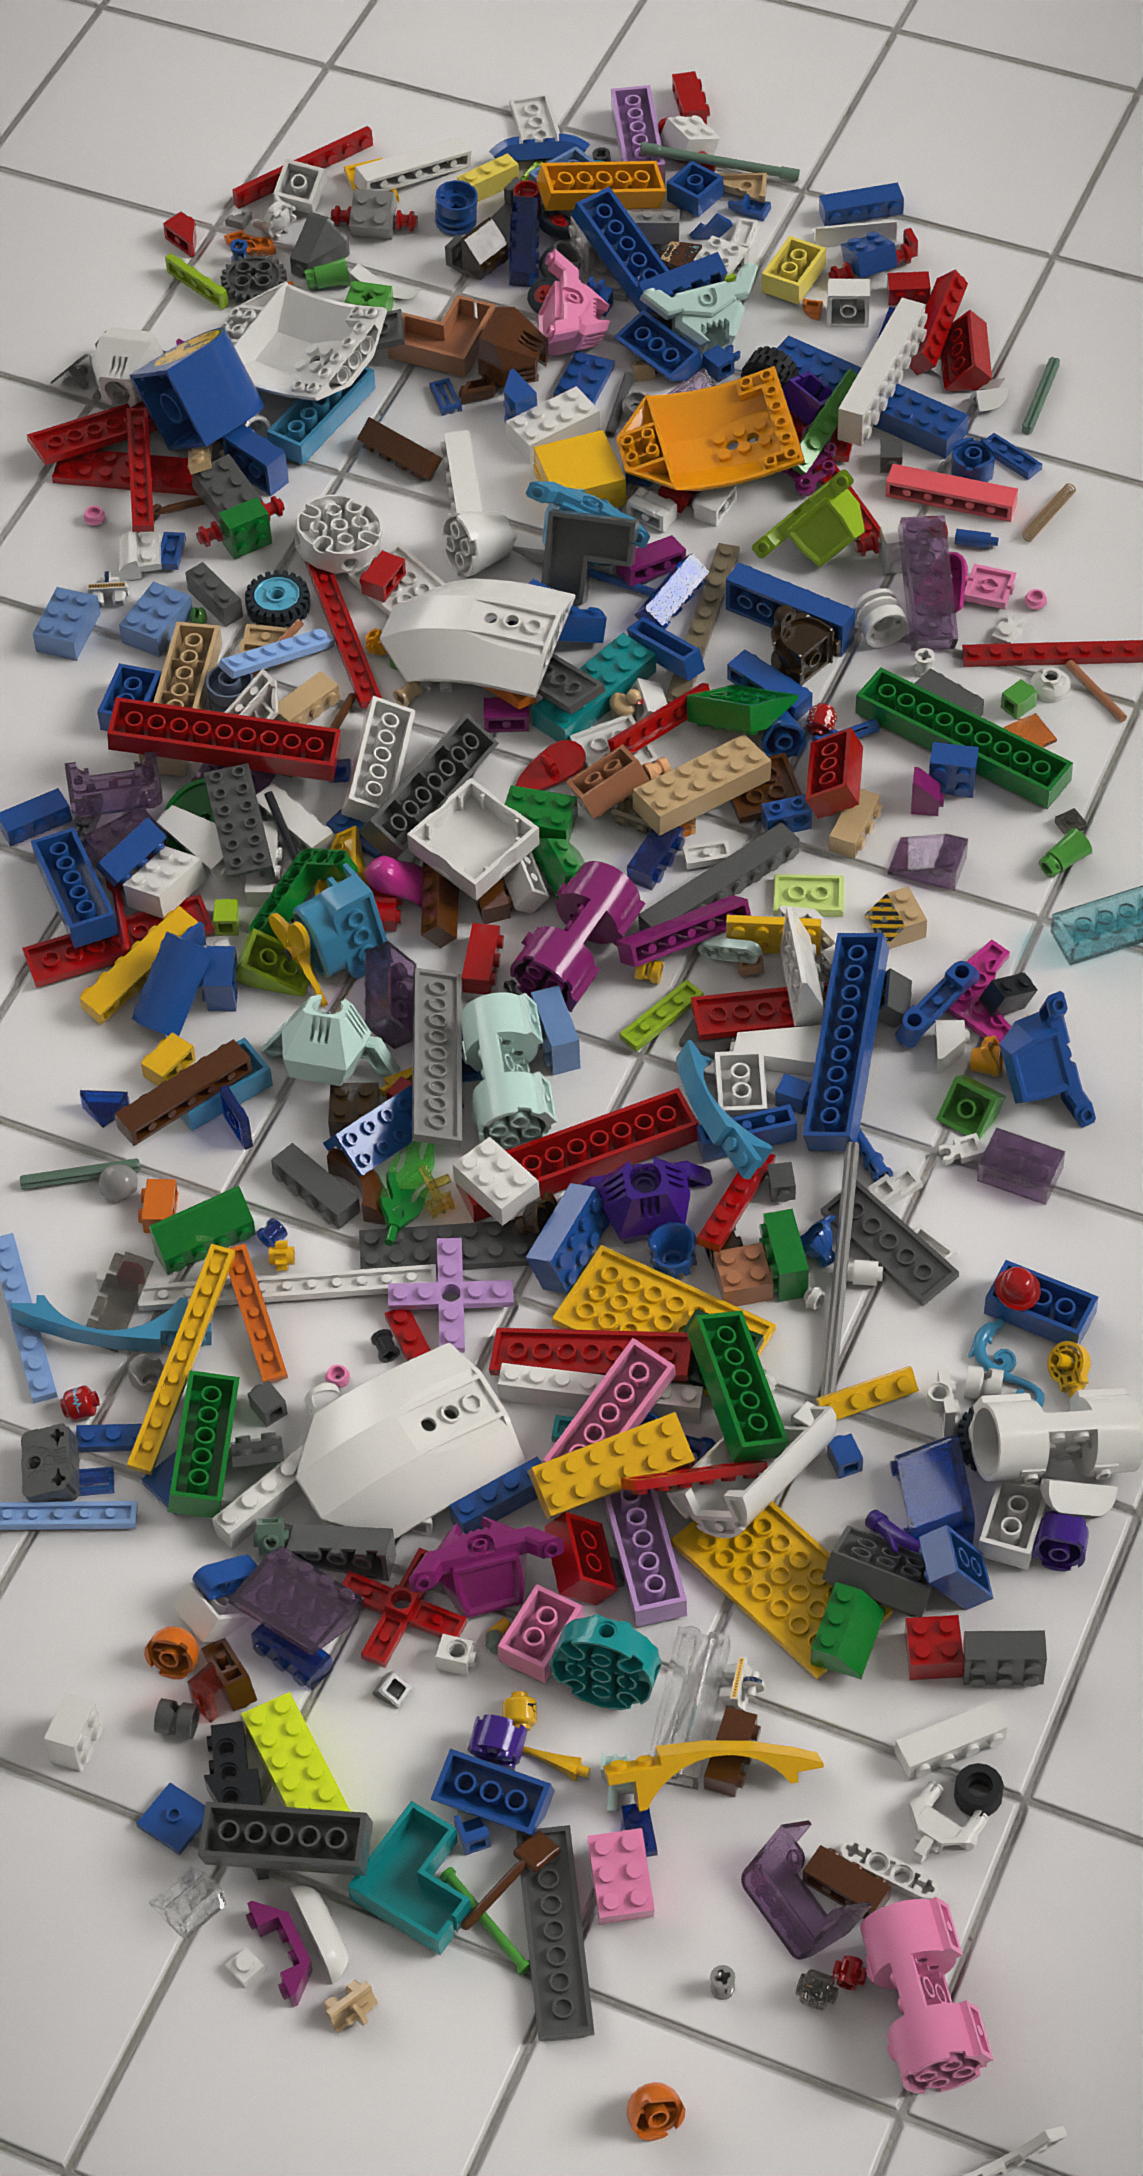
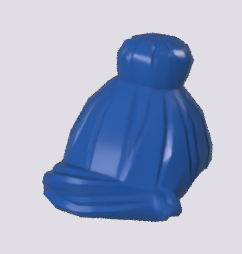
[800,1215,836,1267]

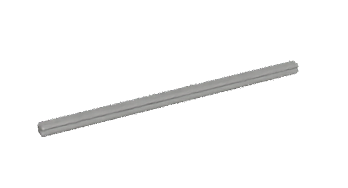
[821,1141,859,1396]

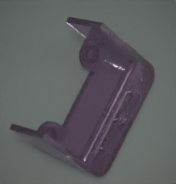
[741,1820,872,1960]

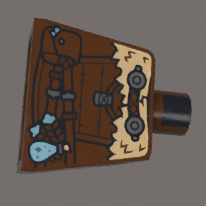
[654,241,702,270]

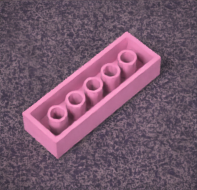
[543,1338,676,1462]

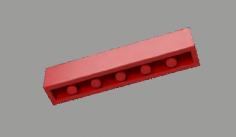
[909,269,968,375]

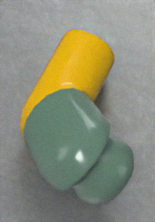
[485,1617,511,1654]

